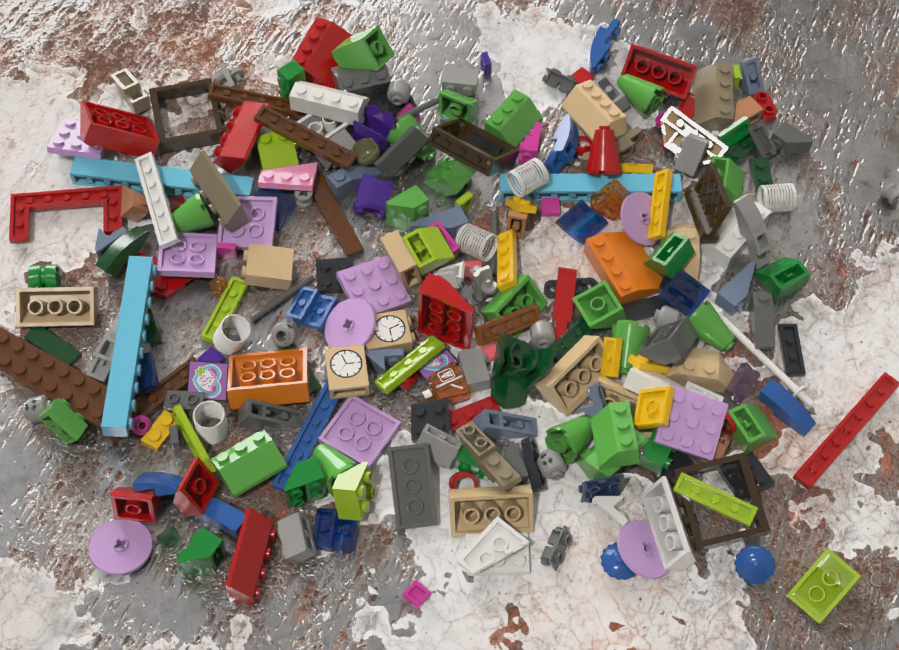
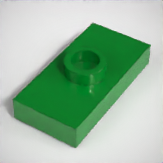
[717,116,751,147]

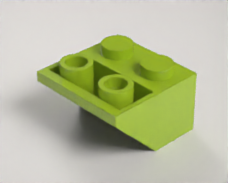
[402,226,455,276]
[332,462,376,521]

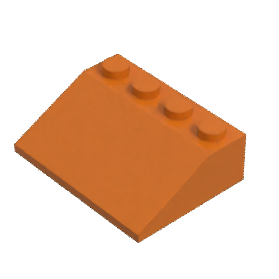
[584,231,662,304]
[227,348,310,409]

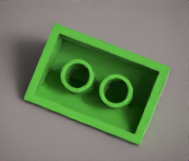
[484,89,543,147]
[481,275,548,338]
[590,401,640,470]
[576,428,649,480]
[210,429,288,498]

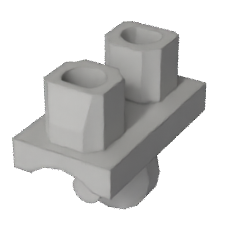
[214,63,245,89]
[470,265,498,301]

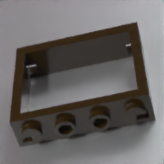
[149,78,226,154]
[427,118,519,177]
[671,452,770,552]

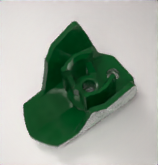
[491,331,557,409]

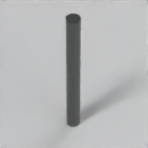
[394,95,439,124]
[490,212,498,277]
[249,274,314,322]

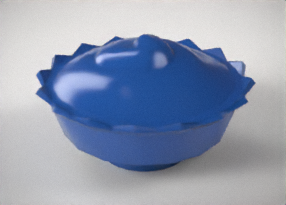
[600,542,636,580]
[734,545,776,585]

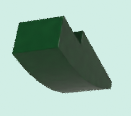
[95,226,150,277]

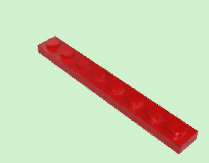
[793,372,899,490]

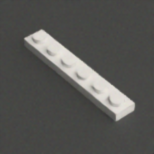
[135,152,180,250]

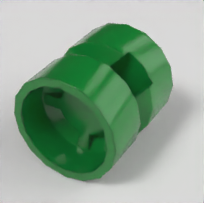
[28,264,60,288]

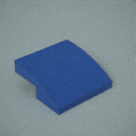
[285,286,339,332]
[133,472,183,496]

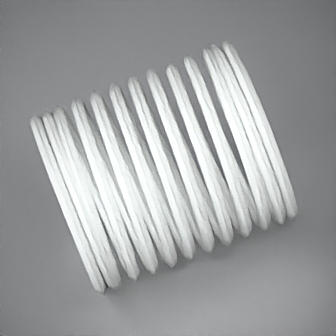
[507,158,549,198]
[757,183,797,213]
[455,223,498,262]
[213,314,251,355]
[193,401,228,444]

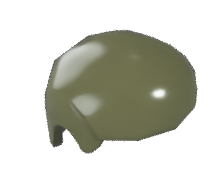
[351,138,380,165]

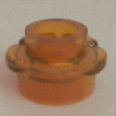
[209,276,228,294]

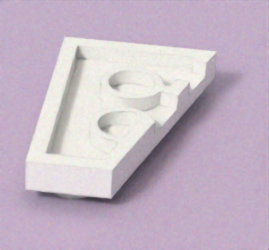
[457,516,529,576]

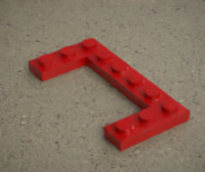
[9,185,123,243]

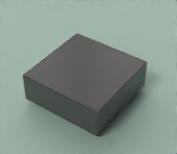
[169,425,181,452]

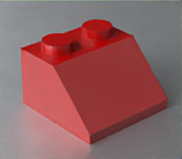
[173,457,220,515]
[110,487,161,523]

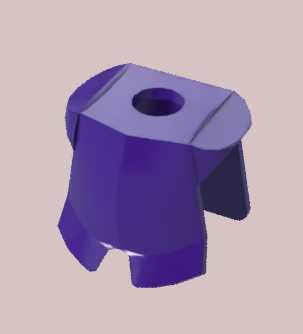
[352,105,394,153]
[353,173,393,218]

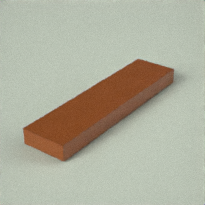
[473,304,541,346]

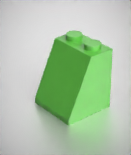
[331,25,395,71]

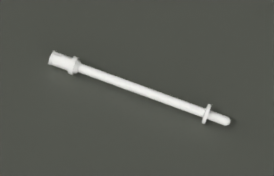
[700,297,814,408]

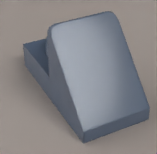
[739,57,764,96]
[95,227,127,260]
[364,348,404,376]
[580,381,607,417]

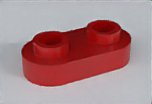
[753,91,777,122]

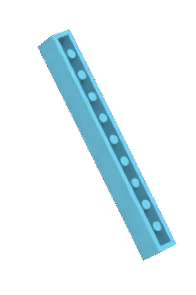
[70,157,255,201]
[499,173,682,202]
[101,256,157,437]

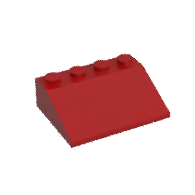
[292,17,353,89]
[80,100,160,157]
[418,273,474,350]

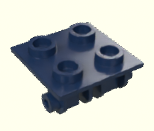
[578,474,624,503]

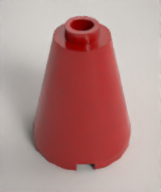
[586,126,622,174]

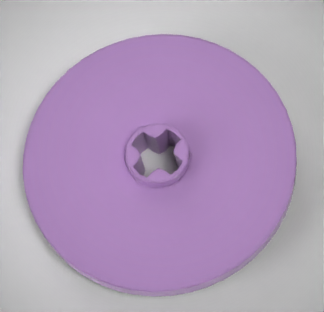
[620,192,660,246]
[325,298,376,347]
[89,519,153,576]
[617,520,669,579]

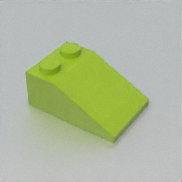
[256,132,299,191]
[786,548,863,624]

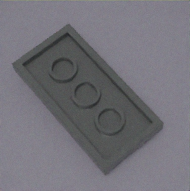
[387,443,438,530]

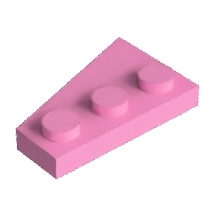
[258,162,319,191]

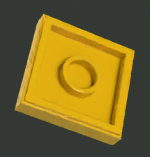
[633,386,675,430]

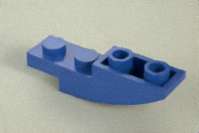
[589,18,621,76]
[544,114,579,174]

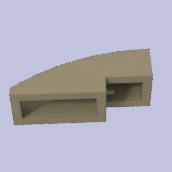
[111,68,152,114]

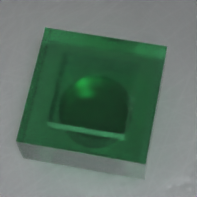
[156,525,181,551]

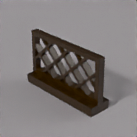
[684,162,732,243]

